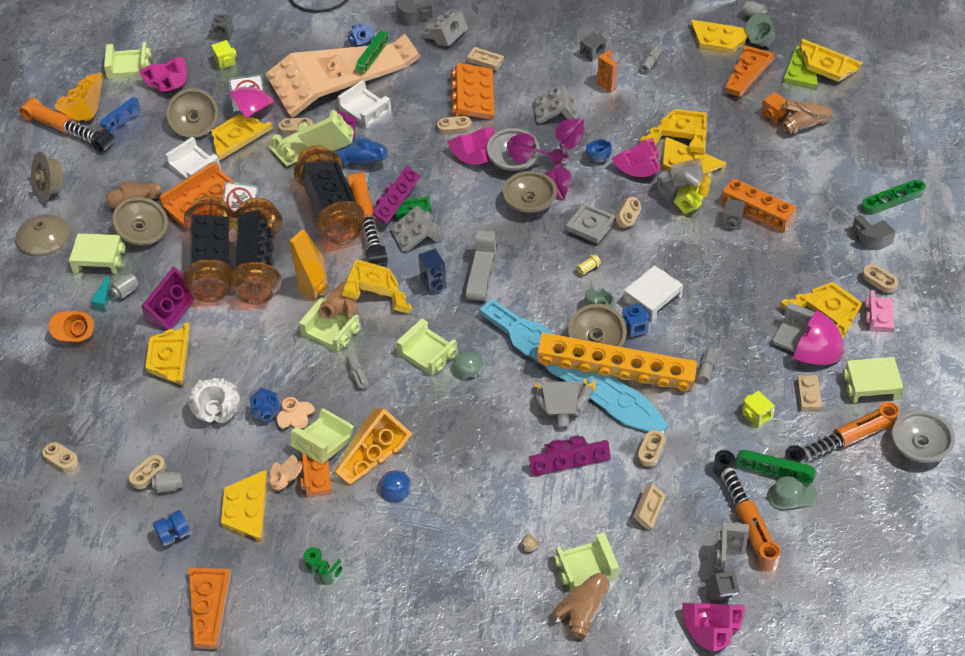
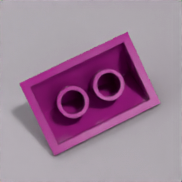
[141,266,201,331]

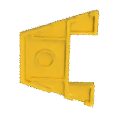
[640,109,708,154]
[341,259,412,314]
[780,282,862,339]

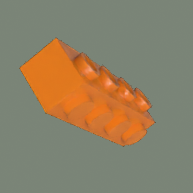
[721,178,797,233]

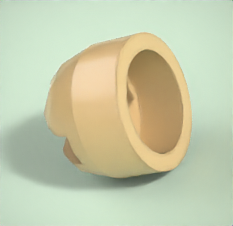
[521,533,540,552]

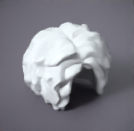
[188,378,240,424]

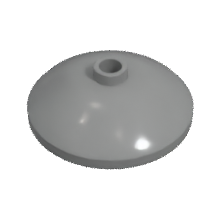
[487,128,540,171]
[892,411,955,463]

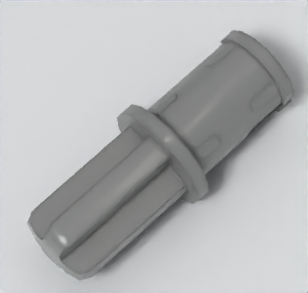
[640,46,662,74]
[697,347,717,384]
[346,354,368,389]

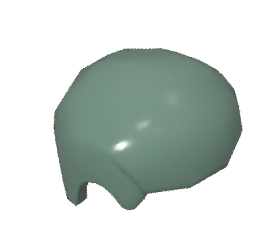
[585,287,615,308]
[453,351,484,380]

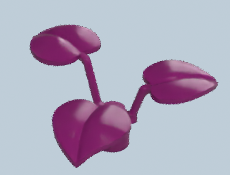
[507,119,584,200]

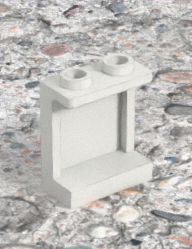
[338,80,391,129]
[165,137,221,180]
[624,265,683,322]

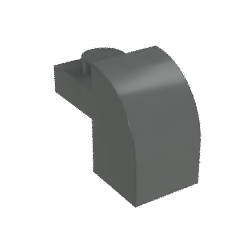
[395,0,433,26]
[852,214,896,250]

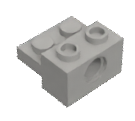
[421,10,468,46]

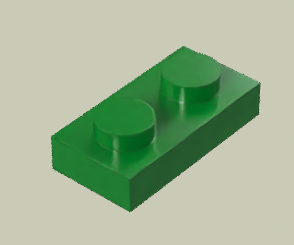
[395,196,432,219]

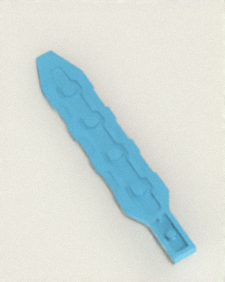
[479,299,668,433]

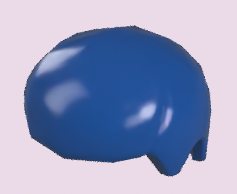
[585,139,612,163]
[380,470,411,502]

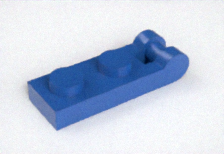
[100,97,142,134]

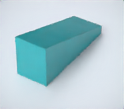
[91,276,112,312]

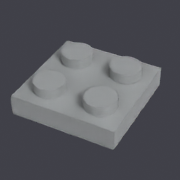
[566,203,616,244]

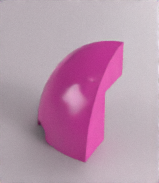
[139,57,187,91]
[229,87,276,119]
[447,127,495,165]
[611,138,661,177]
[793,311,844,365]
[682,603,745,651]

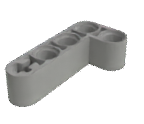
[466,229,497,301]

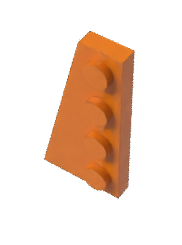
[725,46,775,97]
[188,568,231,649]

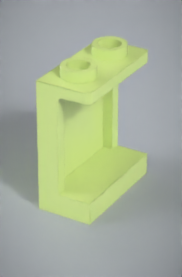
[104,42,151,79]
[297,109,354,153]
[69,234,125,274]
[299,298,360,352]
[396,318,458,376]
[843,357,903,403]
[290,408,353,464]
[553,532,619,592]

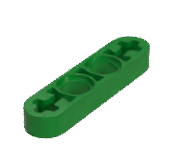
[355,30,389,74]
[861,180,926,215]
[735,449,817,484]

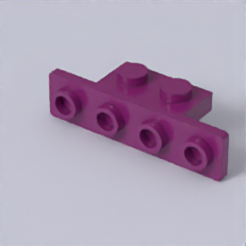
[372,166,421,224]
[529,436,611,476]

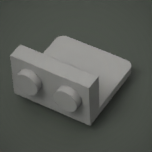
[534,84,577,124]
[391,206,443,253]
[773,302,815,353]
[715,522,749,573]

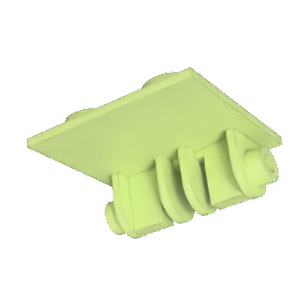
[269,132,313,167]

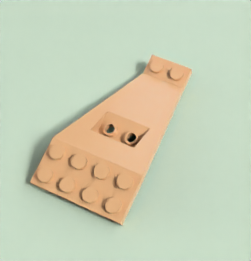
[265,34,421,118]

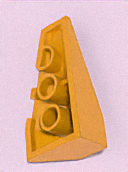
[55,72,104,121]
[290,229,328,301]
[334,408,412,485]

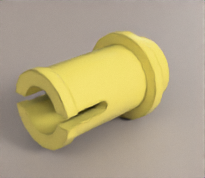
[576,255,601,276]

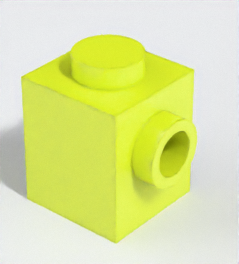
[211,40,237,69]
[674,184,704,214]
[742,391,775,427]

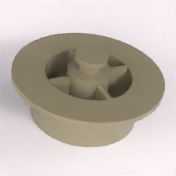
[31,152,63,202]

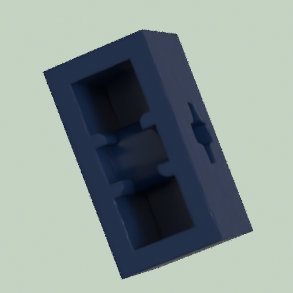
[418,248,447,294]

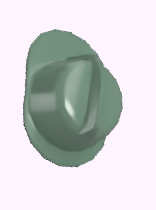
[746,13,775,48]
[767,476,817,510]

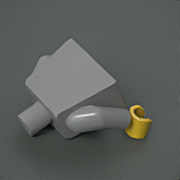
[661,158,711,197]
[535,378,596,428]

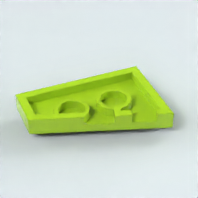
[783,46,818,90]

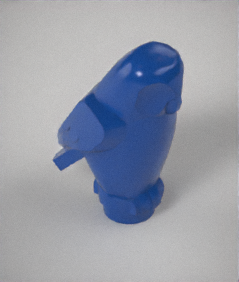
[335,136,388,166]

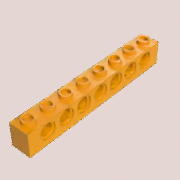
[537,332,697,391]

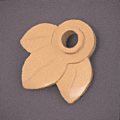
[277,397,315,429]
[270,454,302,491]

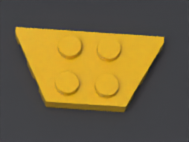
[691,20,748,54]
[800,39,863,82]
[211,114,273,161]
[663,137,726,176]
[145,322,191,385]
[221,471,267,542]

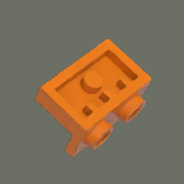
[597,50,618,92]
[299,453,332,498]

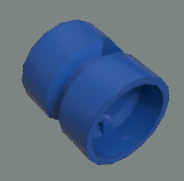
[152,510,191,547]

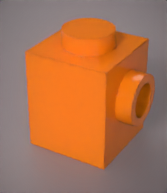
[761,92,789,123]

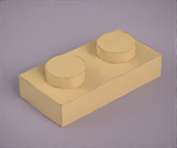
[467,47,504,71]
[797,375,822,412]
[633,483,666,530]

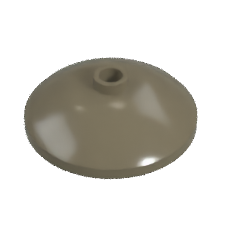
[167,88,219,138]
[503,171,557,213]
[112,197,168,245]
[16,214,71,256]
[568,304,627,360]

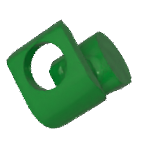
[303,547,343,585]

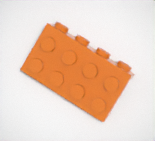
[450,63,494,120]
[159,162,238,229]

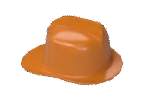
[48,311,94,342]

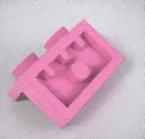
[865,290,894,332]

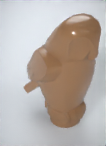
[781,100,833,135]
[106,181,162,209]
[319,281,357,319]
[553,573,610,638]

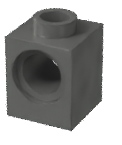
[211,14,234,41]
[580,32,606,61]
[722,199,745,230]
[705,571,740,602]

